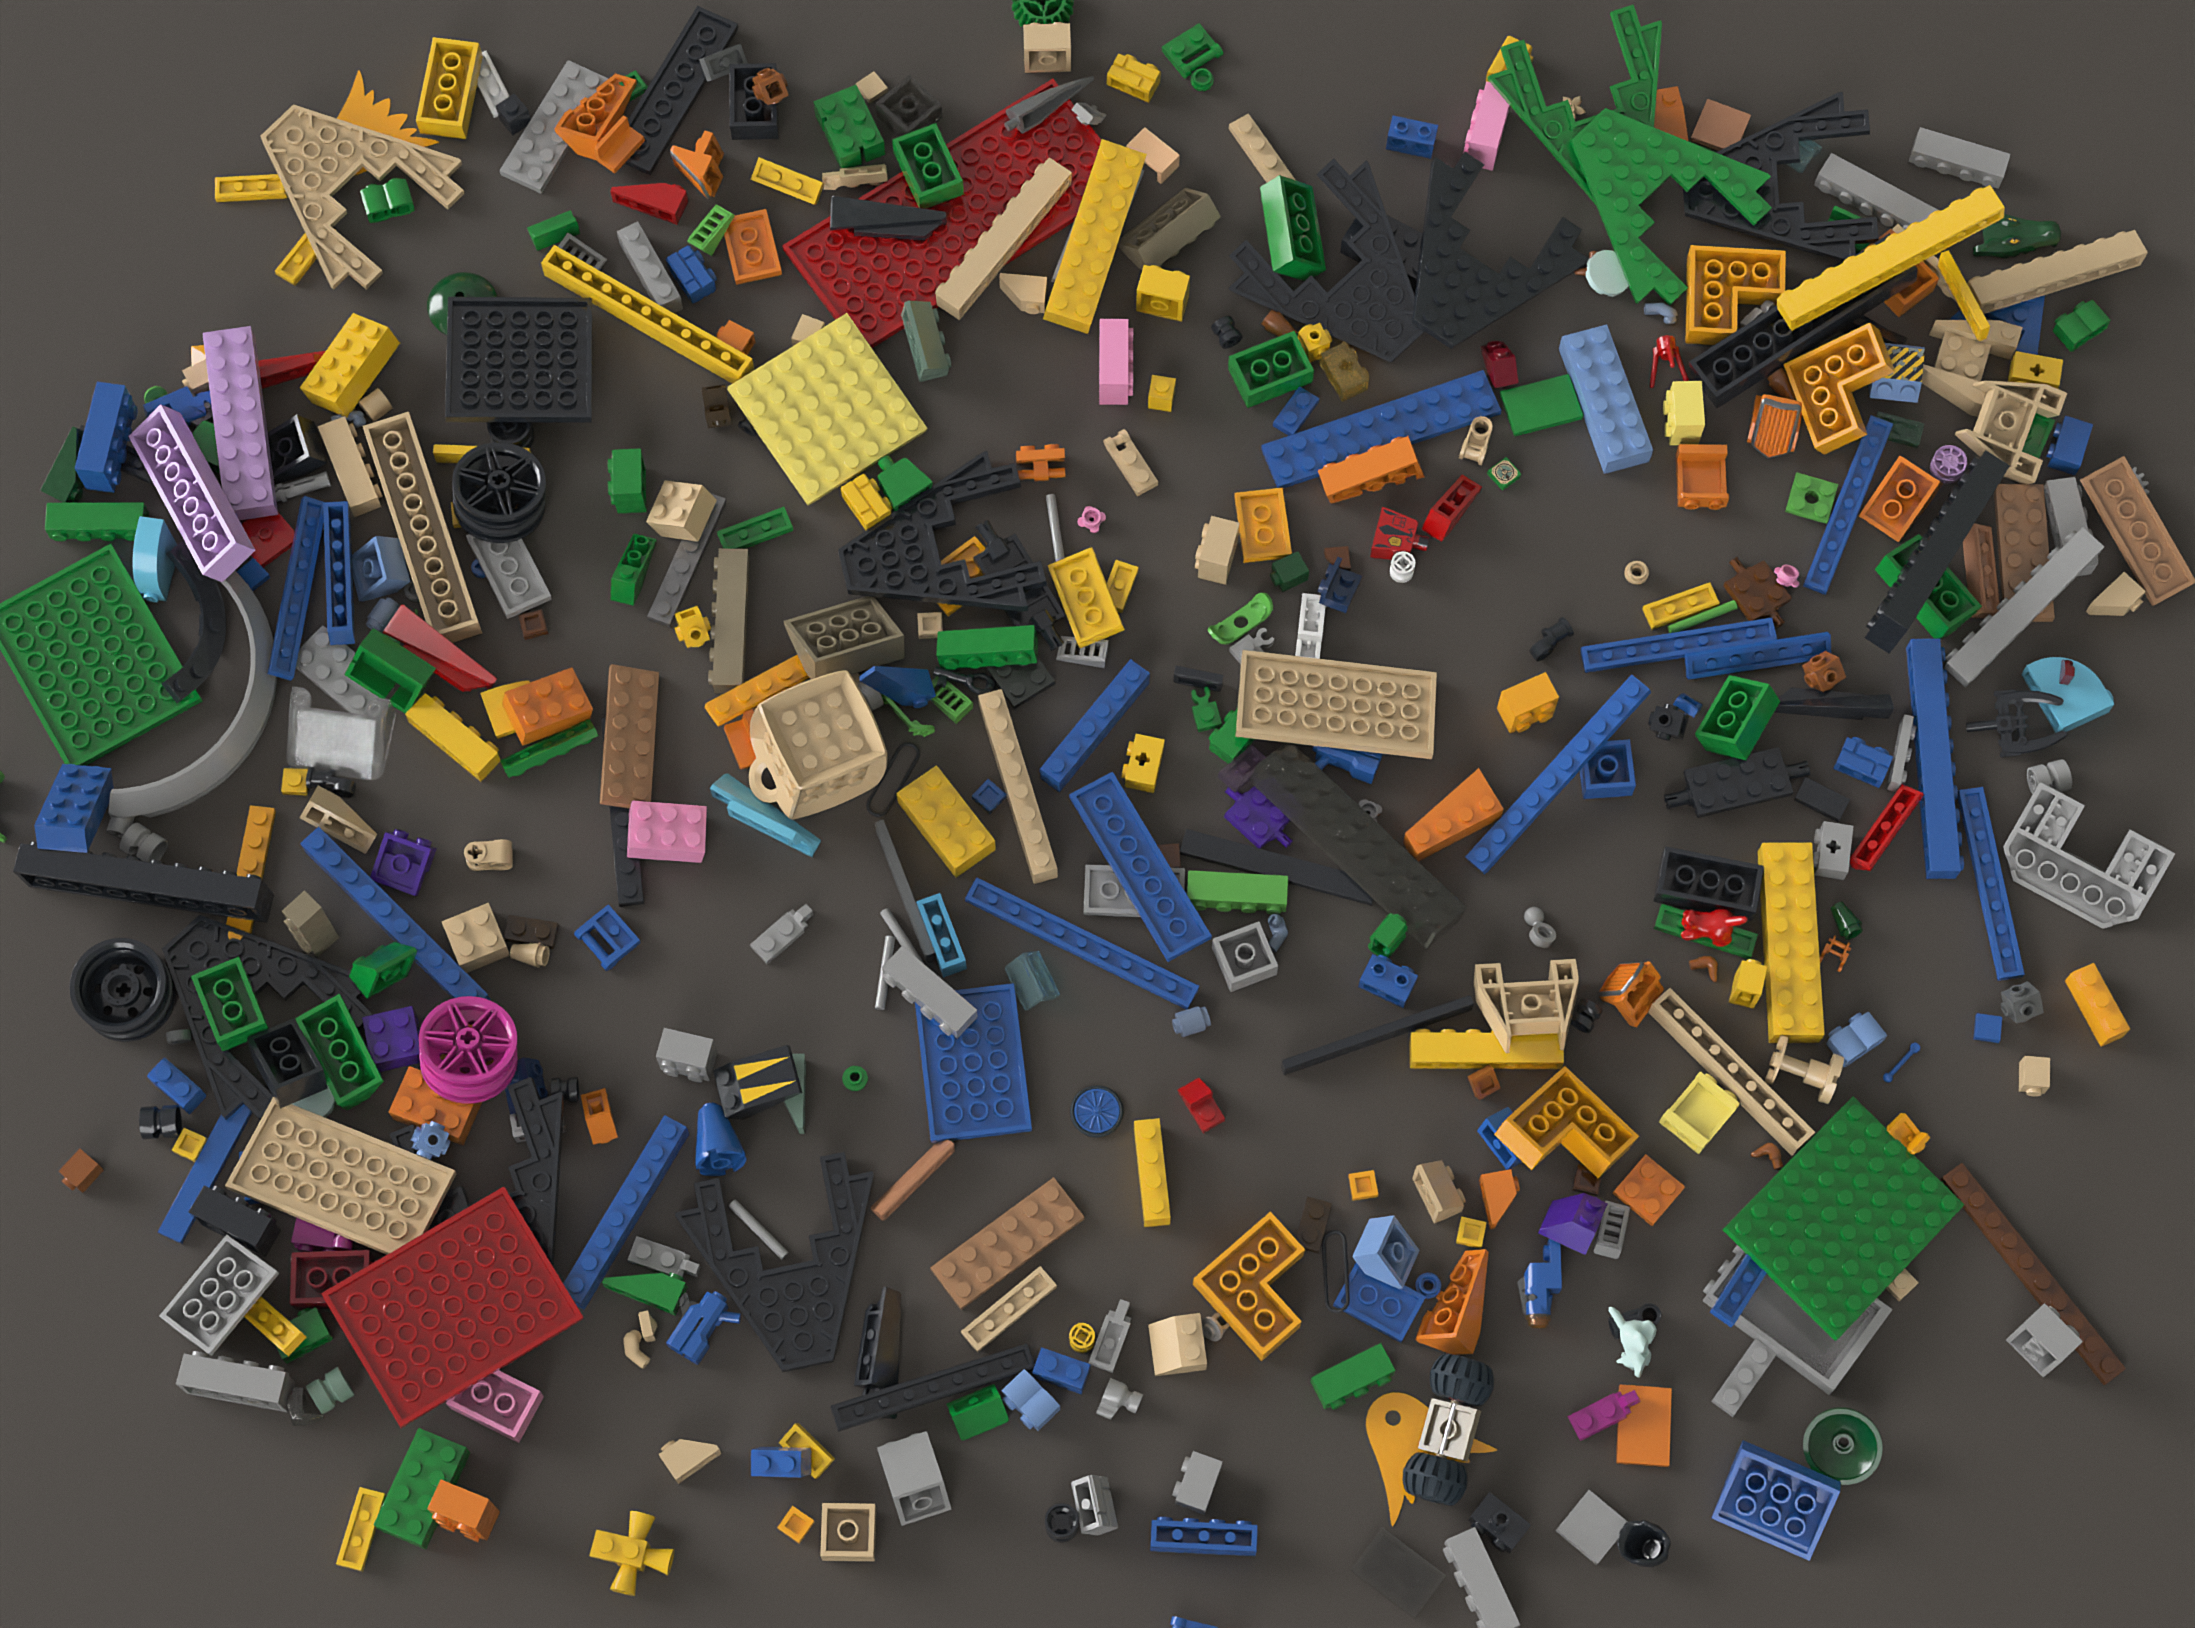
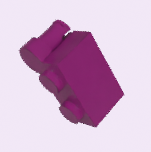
[291,1218,354,1252]

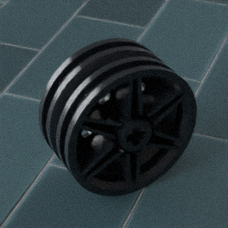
[452,442,546,543]
[69,938,176,1042]

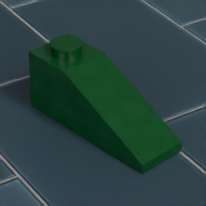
[40,426,84,503]

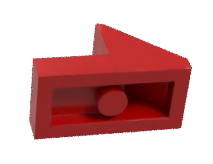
[1177,1078,1225,1133]

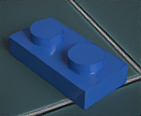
[1273,386,1319,436]

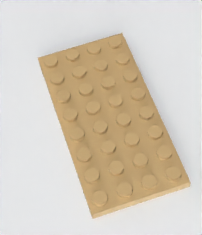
[1236,650,1437,759]
[225,1097,457,1255]

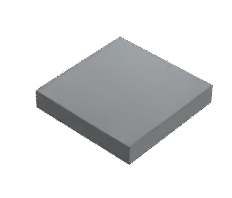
[1556,1490,1627,1565]

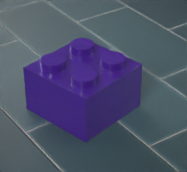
[362,1006,420,1072]

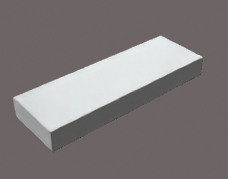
[477,51,509,118]

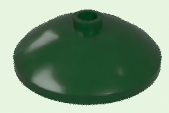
[427,272,497,335]
[1803,1407,1883,1485]

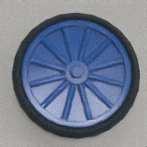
[1070,1085,1124,1138]

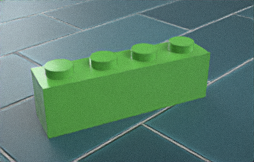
[1187,870,1288,914]

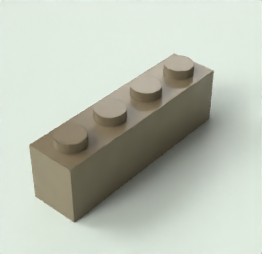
[282,890,340,958]

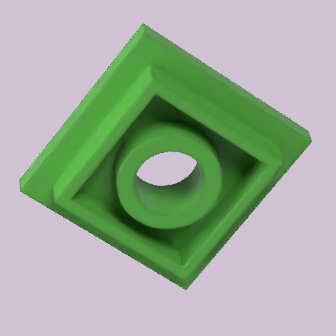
[1785,472,1838,524]

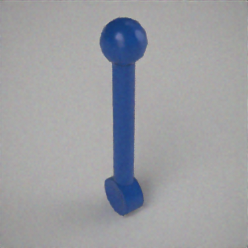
[1883,1043,1920,1083]

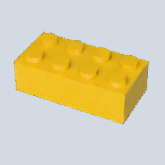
[416,37,483,139]
[300,313,400,418]
[897,765,996,878]

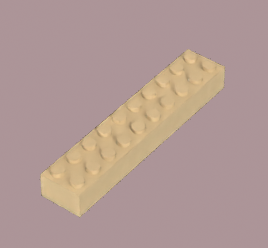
[363,412,482,643]

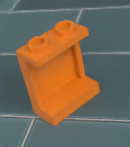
[1676,444,1729,510]

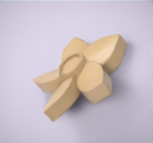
[1563,96,1586,119]

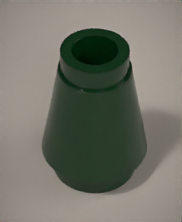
[1830,902,1863,940]

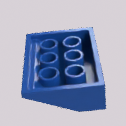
[1712,1440,1841,1561]

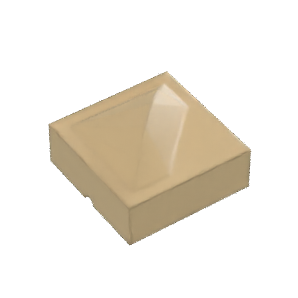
[638,1311,657,1342]

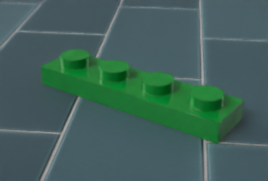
[500,719,598,778]
[1654,904,1758,959]

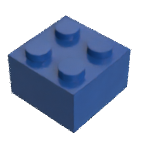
[1580,739,1636,799]

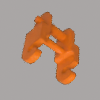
[1820,935,1851,972]

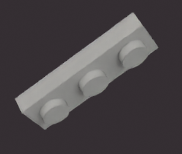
[1886,714,1916,792]
[1711,1338,1777,1417]

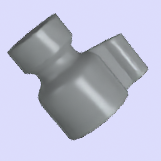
[1096,1378,1143,1420]

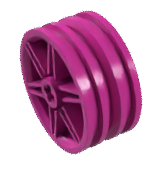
[419,996,518,1104]

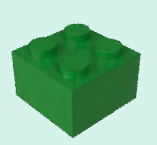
[608,449,647,513]

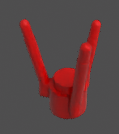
[1650,335,1689,388]

